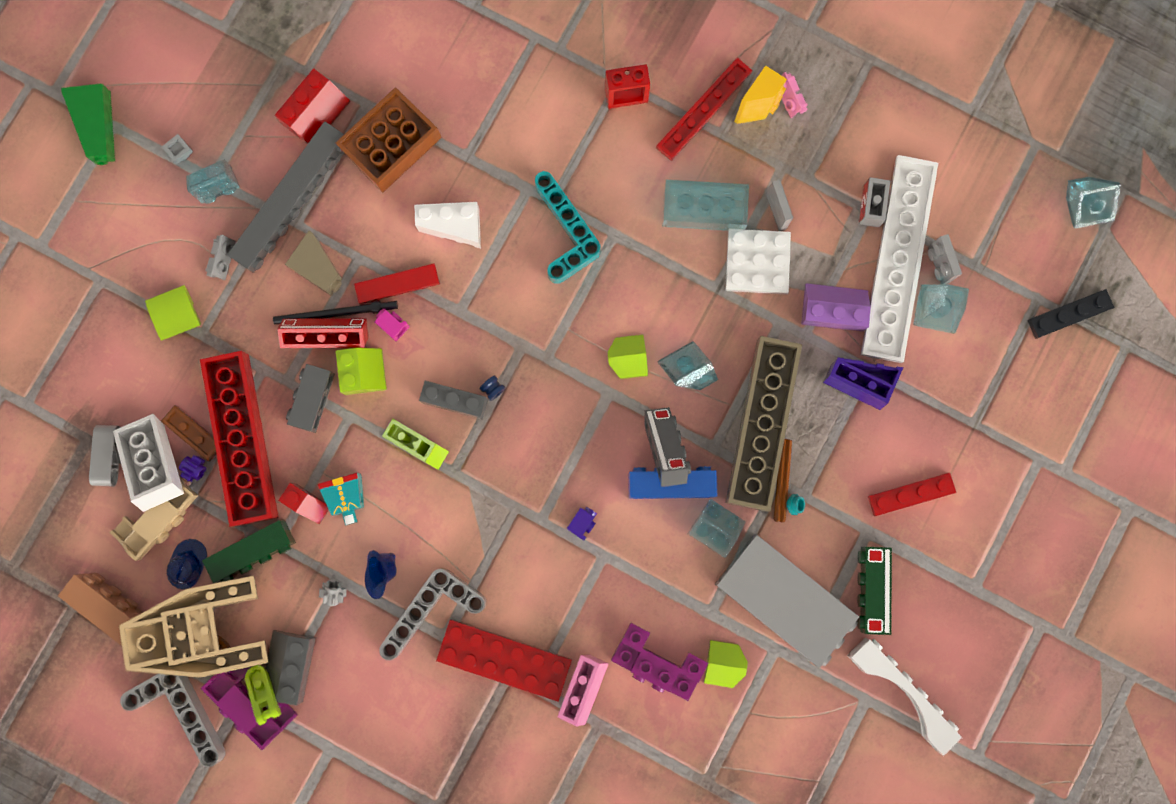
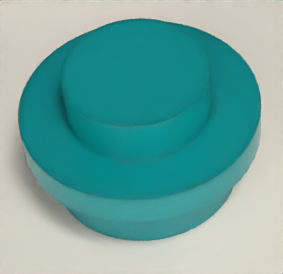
[786,494,805,515]

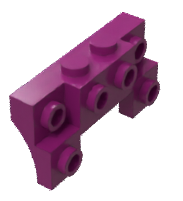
[611,623,708,701]
[200,667,298,751]

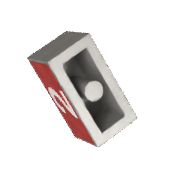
[859,177,891,227]

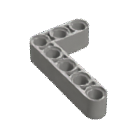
[379,568,487,660]
[120,674,225,767]

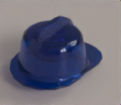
[166,539,207,589]
[365,550,397,599]

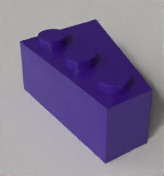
[823,358,904,410]

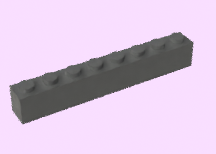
[227,121,344,273]

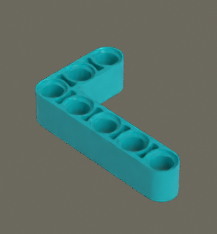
[535,171,600,284]

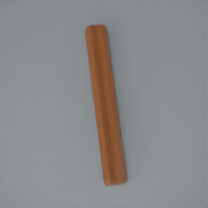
[774,439,792,523]

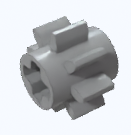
[319,579,347,606]

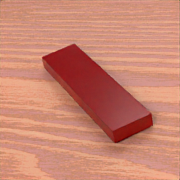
[354,263,440,305]

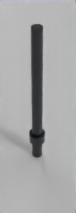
[273,301,398,325]

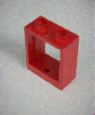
[605,64,650,109]

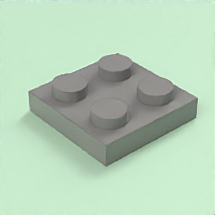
[928,234,962,285]

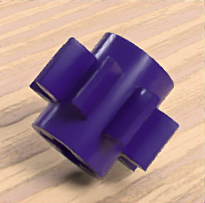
[179,455,207,482]

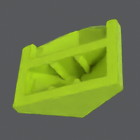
[607,335,648,379]
[704,640,748,688]

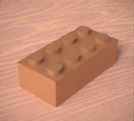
[58,573,145,646]

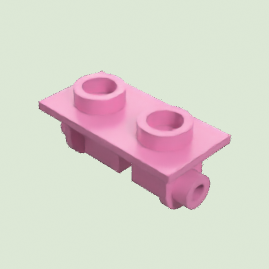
[781,72,808,118]

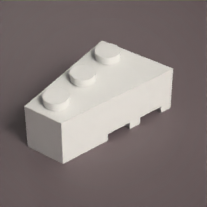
[414,202,481,249]

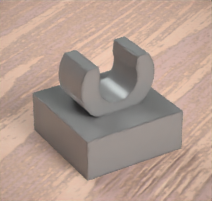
[162,134,193,164]

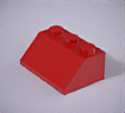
[275,68,350,144]

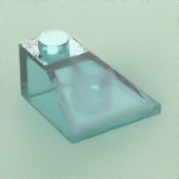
[1066,177,1121,228]
[913,284,969,334]
[657,341,718,390]

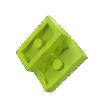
[145,285,201,341]

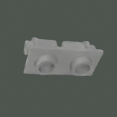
[205,234,236,280]

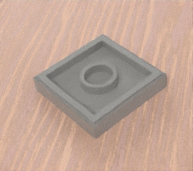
[766,180,793,231]

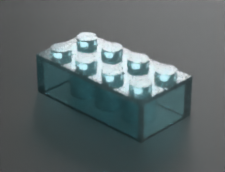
[662,180,749,231]

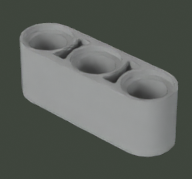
[89,425,121,487]

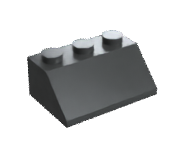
[265,630,316,706]

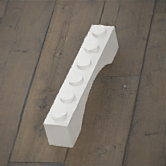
[847,638,962,756]

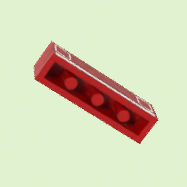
[277,318,368,348]

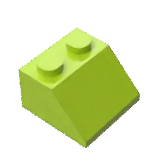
[336,348,387,395]

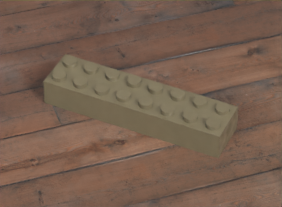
[725,336,802,512]

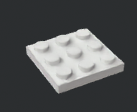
[725,229,791,294]

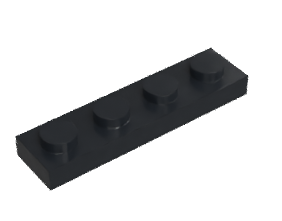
[1027,289,1115,339]

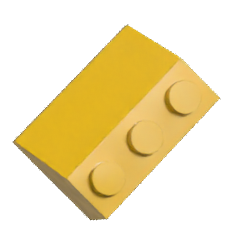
[734,65,787,124]

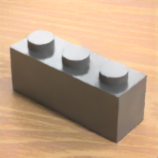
[286,364,335,433]
[419,381,488,420]

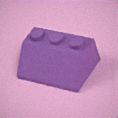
[801,283,871,332]

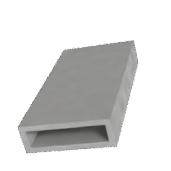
[715,535,859,668]

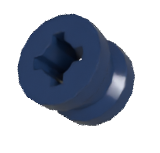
[479,375,506,401]

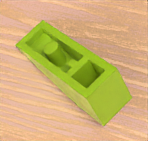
[382,419,449,470]

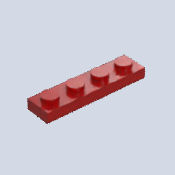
[868,473,957,516]

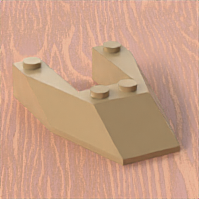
[119,576,269,678]

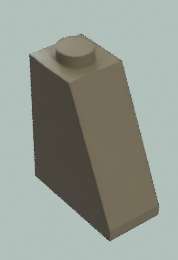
[285,231,342,295]

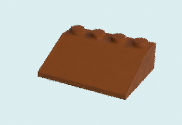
[336,87,442,193]

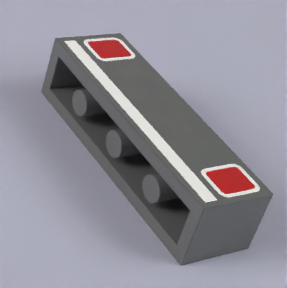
[644,407,691,487]

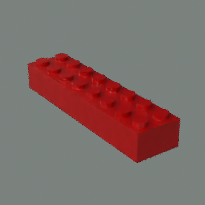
[200,351,279,527]

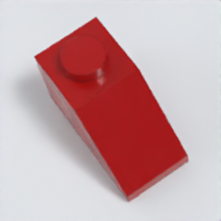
[278,483,329,524]

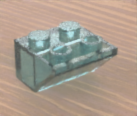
[186,159,240,204]
[687,498,746,558]

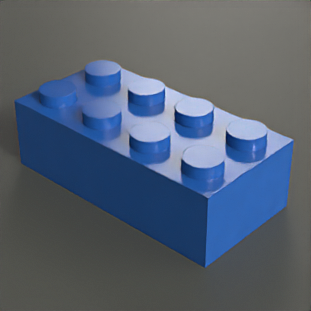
[628,466,717,499]

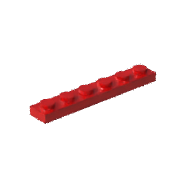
[656,57,753,161]

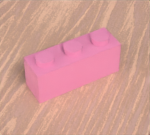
[557,655,609,726]

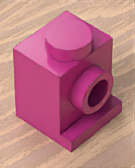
[375,309,410,342]

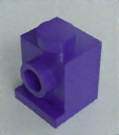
[567,507,597,541]

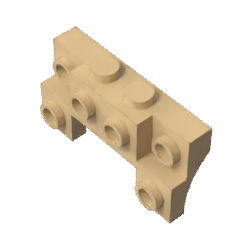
[109,476,199,561]

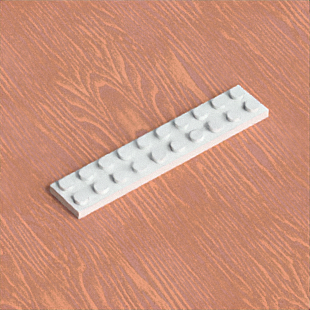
[861,155,938,363]

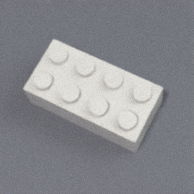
[113,414,184,512]

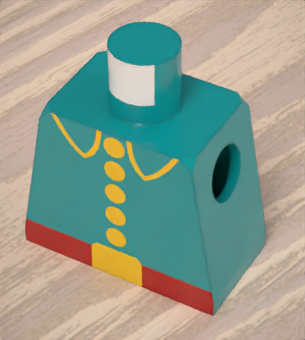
[318,473,364,526]

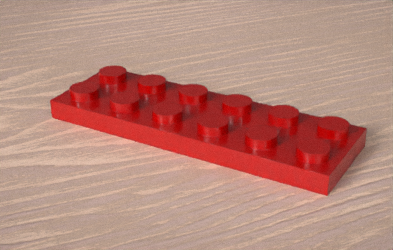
[436,619,572,702]

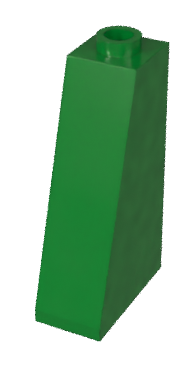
[61,84,115,165]

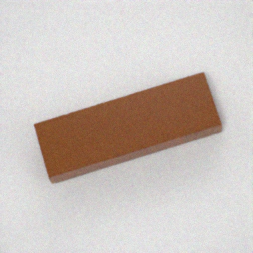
[161,405,216,462]

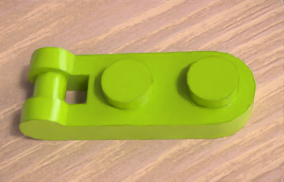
[245,665,281,725]

